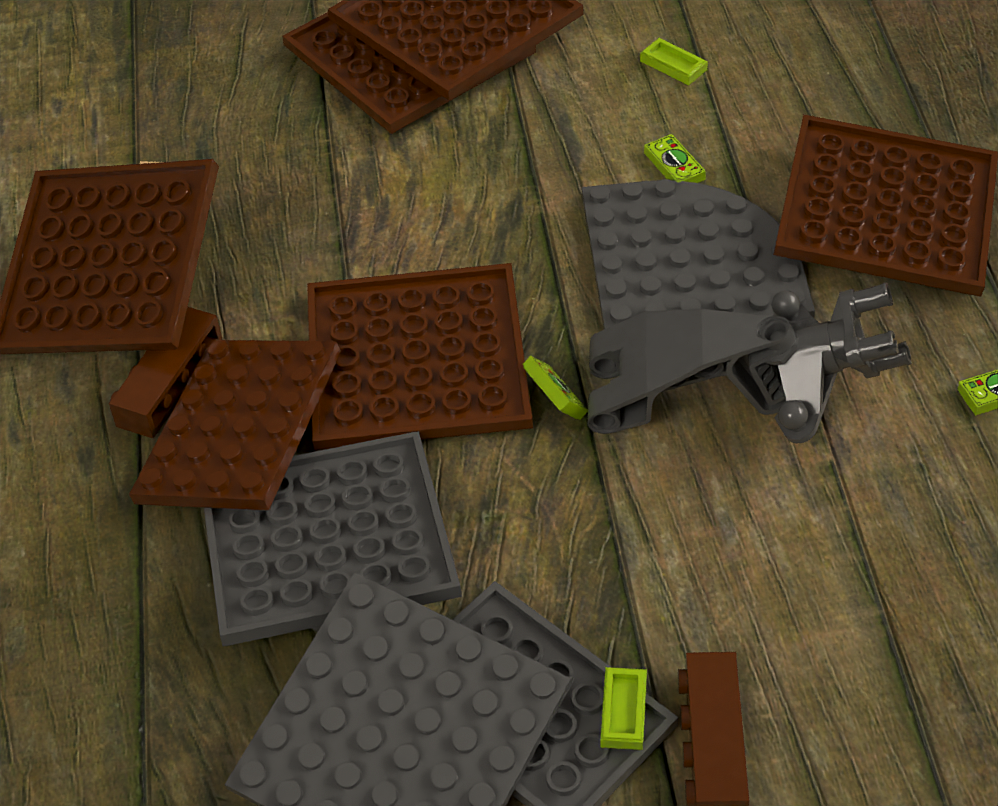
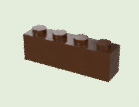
[109,307,222,438]
[678,652,749,806]

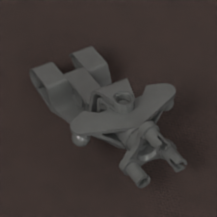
[587,282,912,444]

